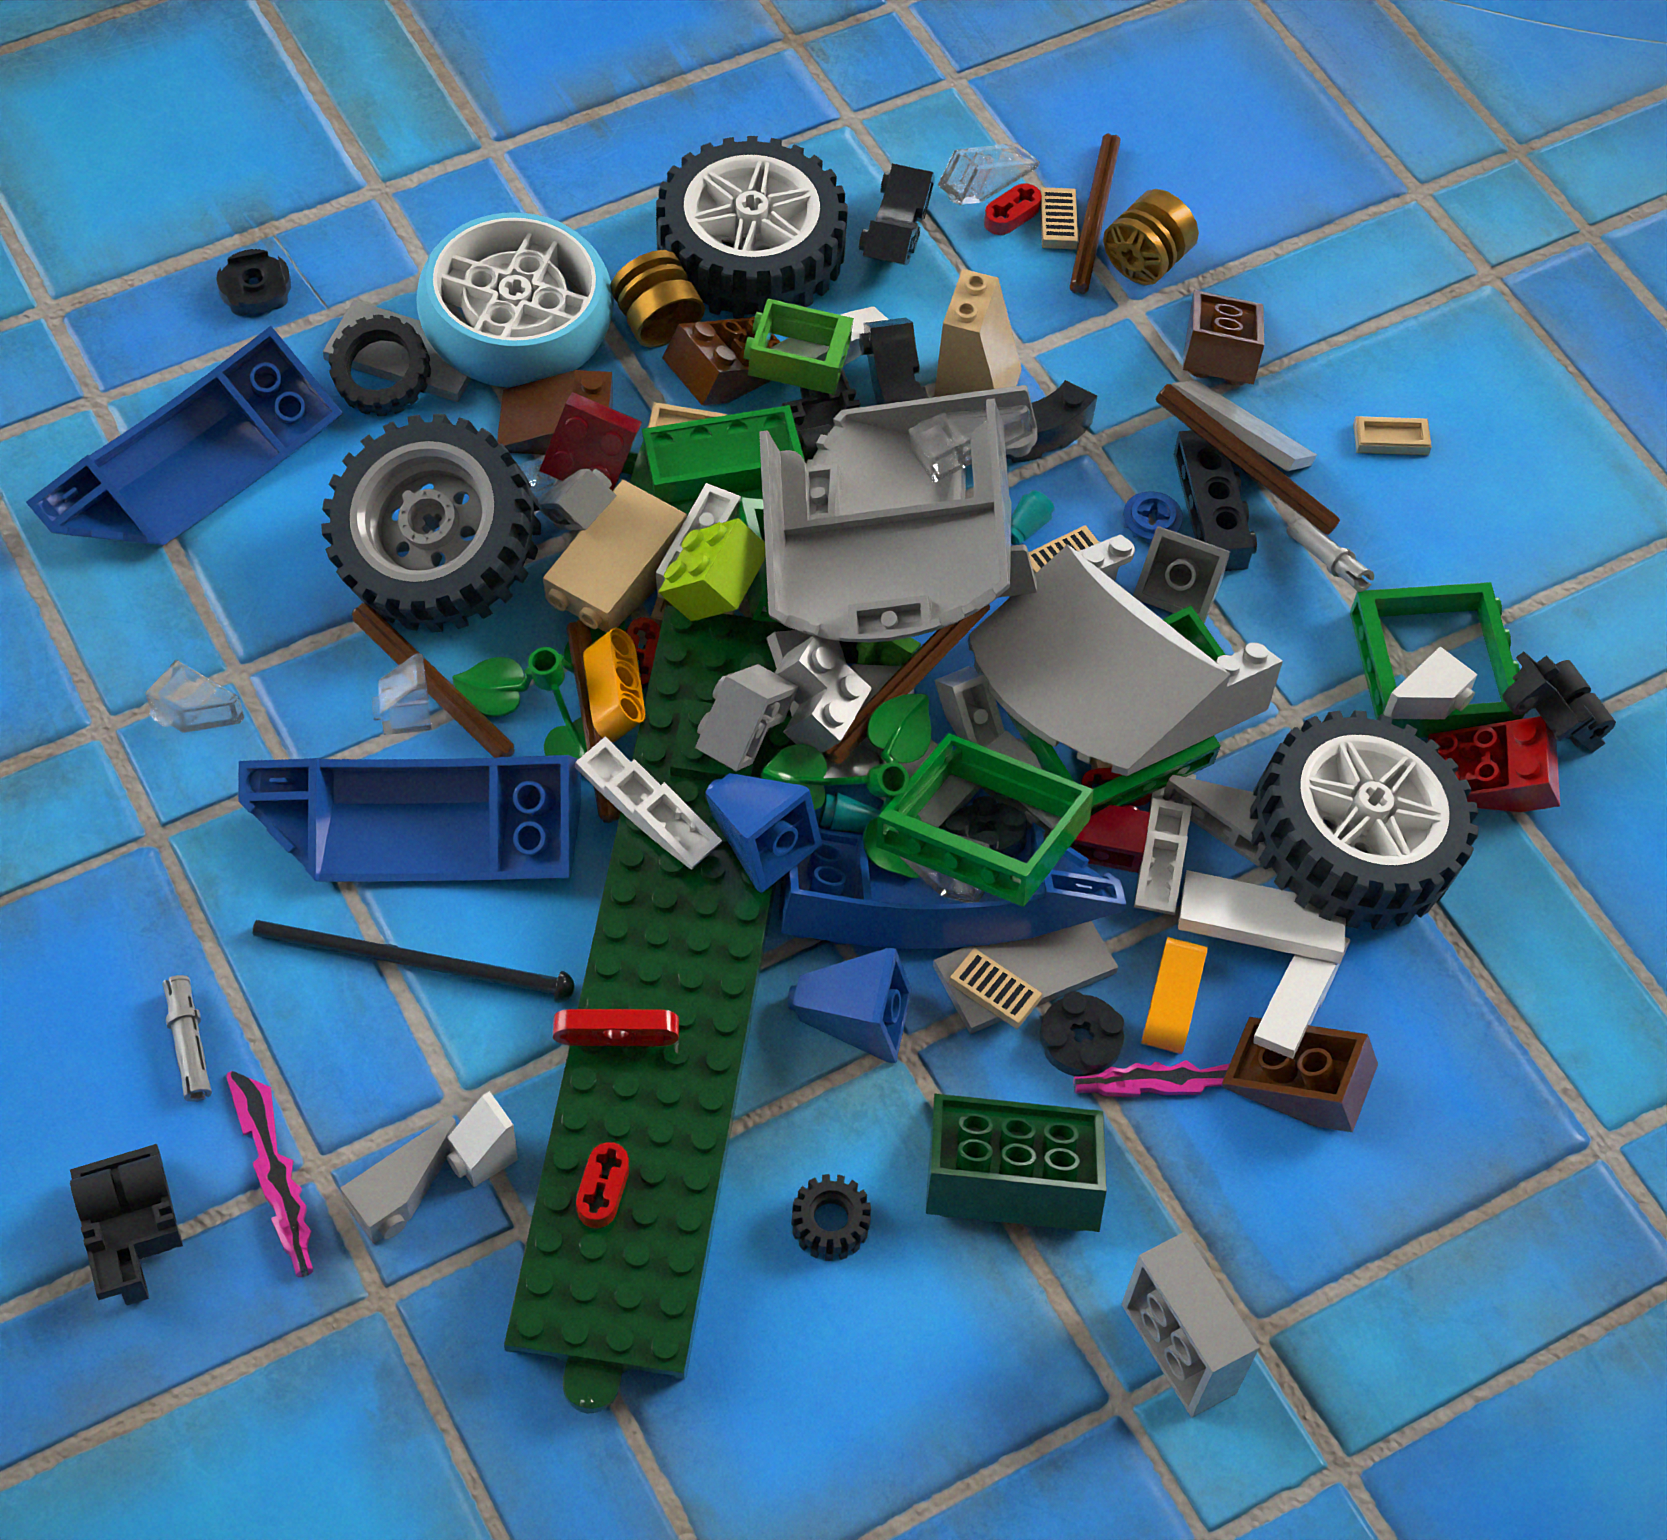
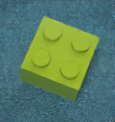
[658,518,766,621]

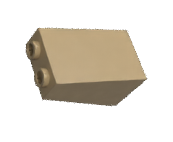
[934,269,1022,397]
[543,479,687,633]

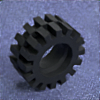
[791,1174,871,1261]

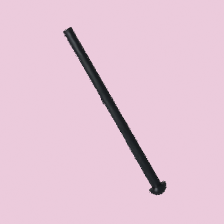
[252,920,575,1003]

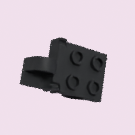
[781,369,861,463]
[1502,651,1616,752]
[70,1144,183,1305]

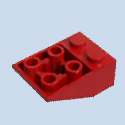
[1428,716,1560,812]

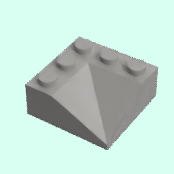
[1121,1231,1260,1418]

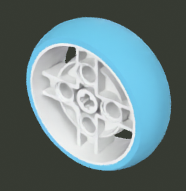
[416,212,614,388]

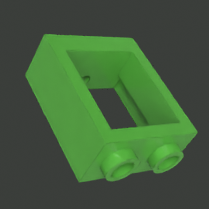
[744,299,854,395]

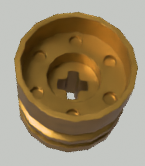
[1103,189,1199,285]
[611,250,705,348]

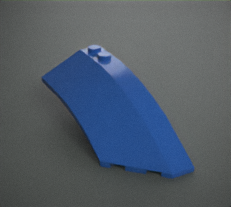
[26,326,343,546]
[238,755,581,882]
[779,822,1127,949]

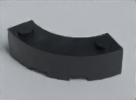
[859,163,935,266]
[859,317,929,405]
[1006,380,1098,463]

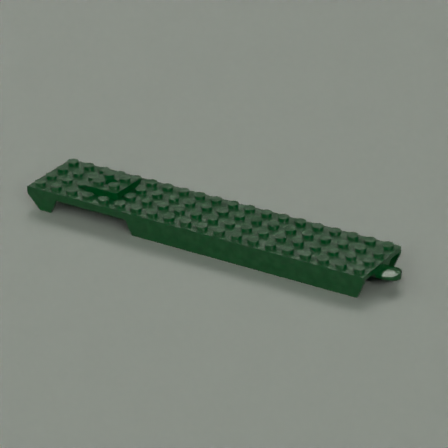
[504,605,796,1414]

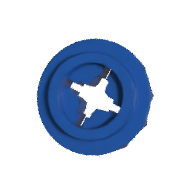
[1123,491,1183,544]

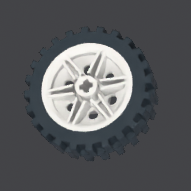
[656,136,848,319]
[1250,710,1479,930]

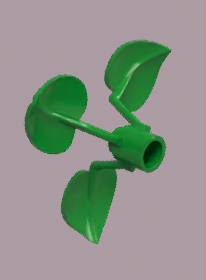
[452,621,626,777]
[761,694,931,879]

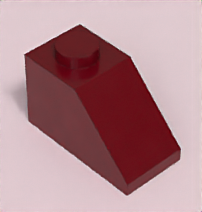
[1070,805,1151,873]

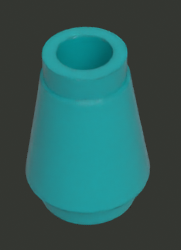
[1011,490,1055,545]
[819,792,880,832]

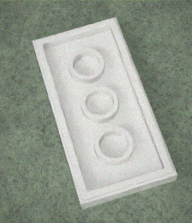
[1178,870,1346,964]

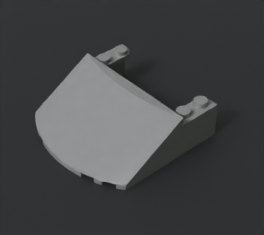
[806,385,1037,598]
[760,399,1012,642]
[968,534,1283,776]

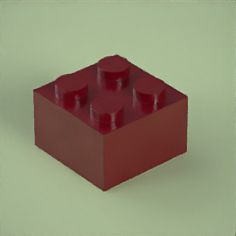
[539,392,642,491]

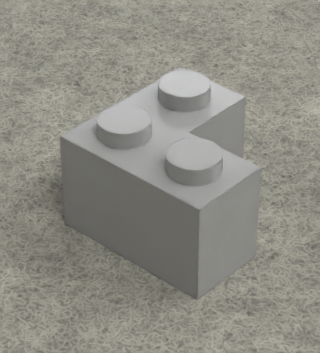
[775,636,872,753]
[695,664,799,771]

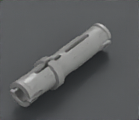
[1287,516,1374,592]
[162,975,212,1102]

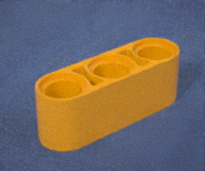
[583,628,645,742]
[1141,936,1208,1054]

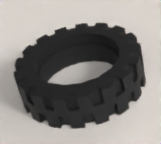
[329,314,431,416]

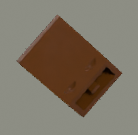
[662,317,780,406]

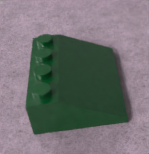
[926,1093,1107,1232]

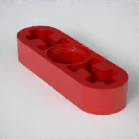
[553,1009,679,1046]

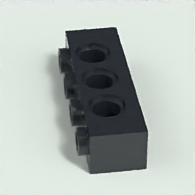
[1173,430,1257,571]

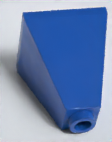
[705,773,822,893]
[788,948,912,1063]

